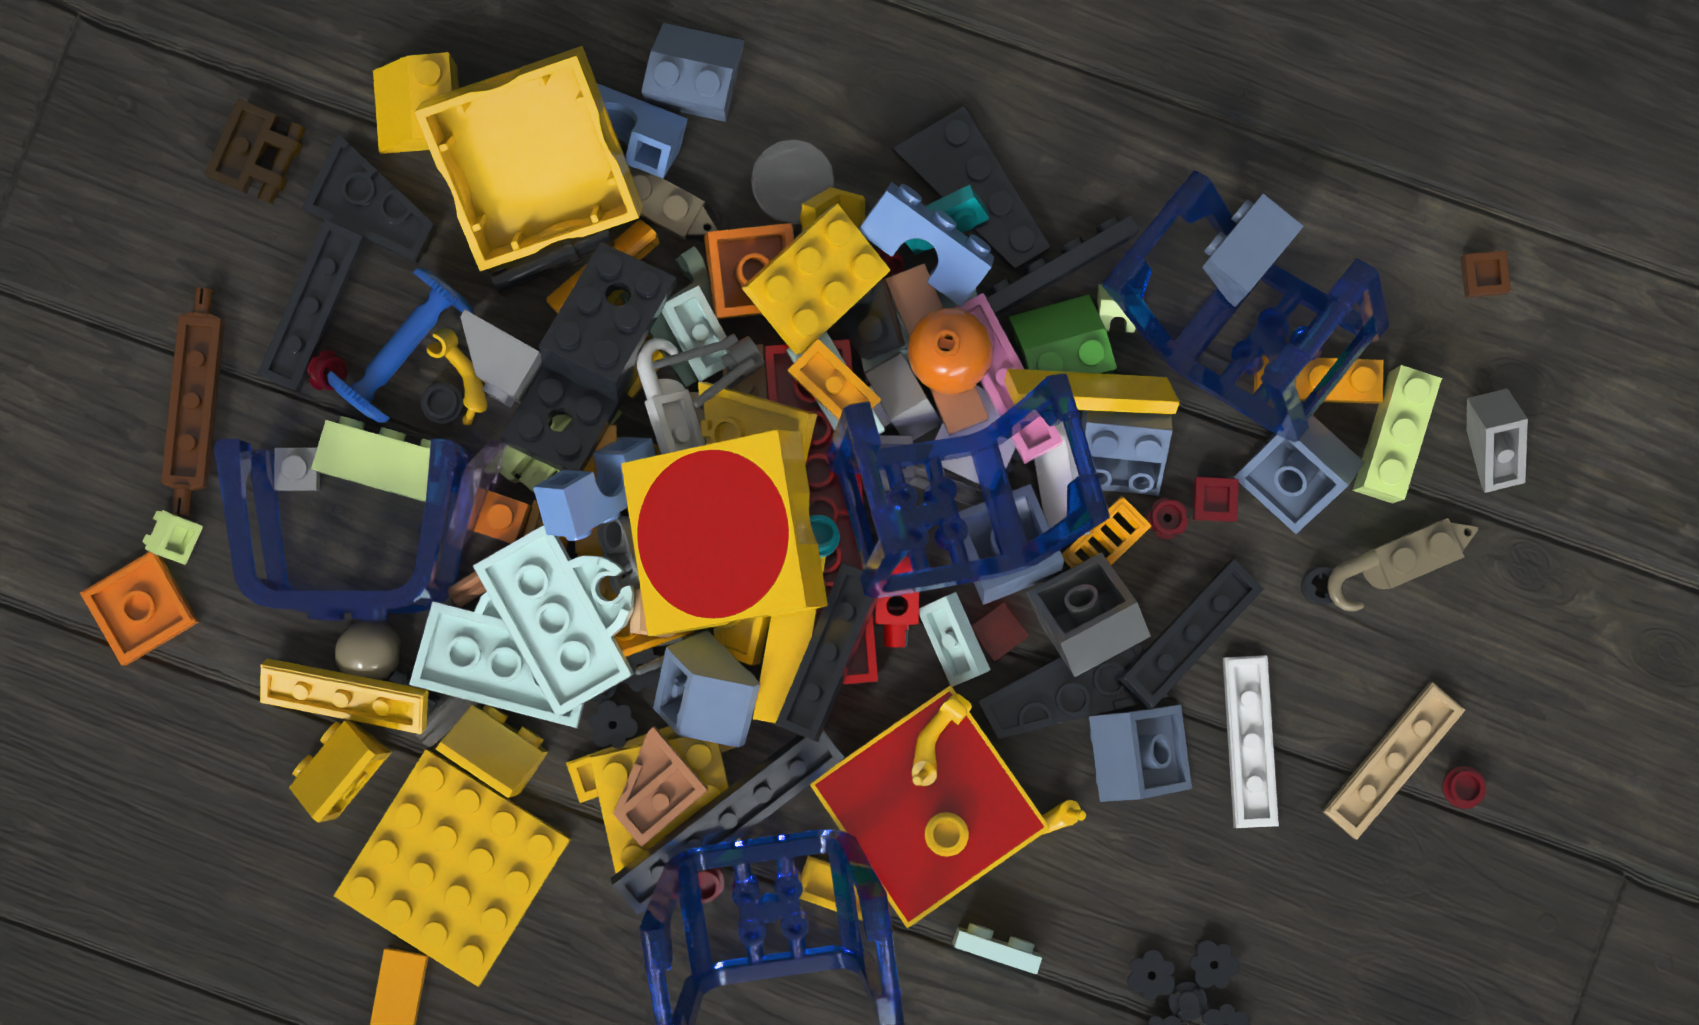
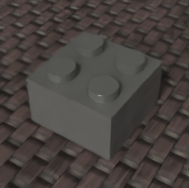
[1026,552,1151,677]

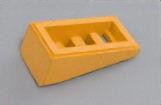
[1062,496,1151,569]

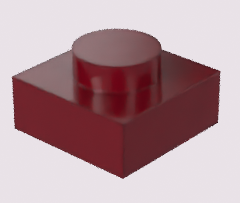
[1192,477,1239,522]

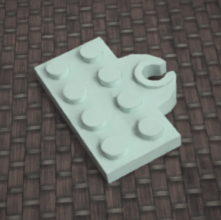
[473,525,635,717]
[409,592,584,728]

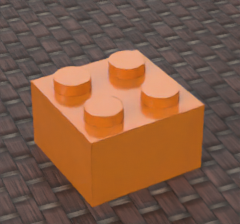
[704,223,794,320]

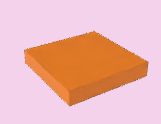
[80,552,199,666]

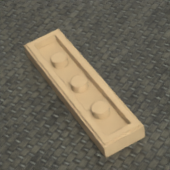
[1322,682,1465,840]

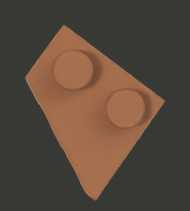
[613,725,708,847]

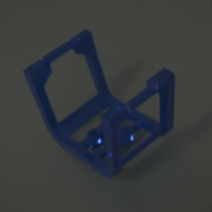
[1101,170,1390,442]
[827,374,1110,598]
[214,439,479,621]
[639,830,905,1025]

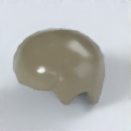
[335,618,401,681]

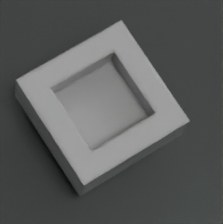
[274,448,320,491]

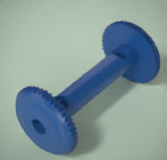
[328,268,474,423]

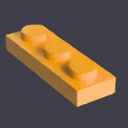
[1254,356,1384,404]

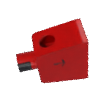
[875,548,920,647]

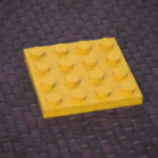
[334,749,572,987]

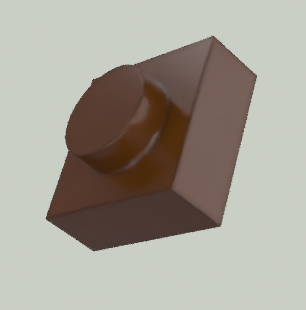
[1460,250,1511,298]

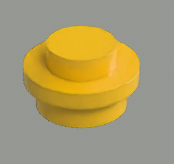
[925,812,969,857]

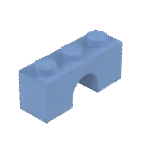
[597,83,688,178]
[859,182,994,307]
[533,437,656,541]

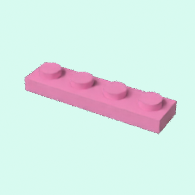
[954,293,1063,464]

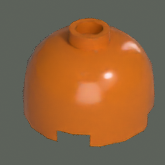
[907,307,994,395]

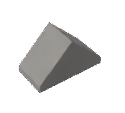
[864,351,943,440]

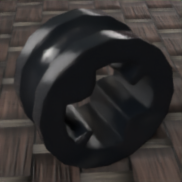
[1301,567,1343,605]

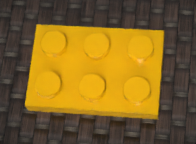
[742,203,891,355]

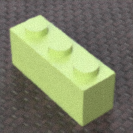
[1352,365,1442,503]
[311,416,456,506]

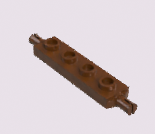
[161,287,225,516]

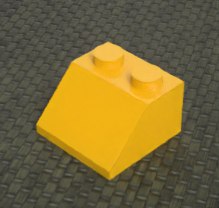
[373,52,459,154]
[436,704,549,798]
[289,720,392,823]

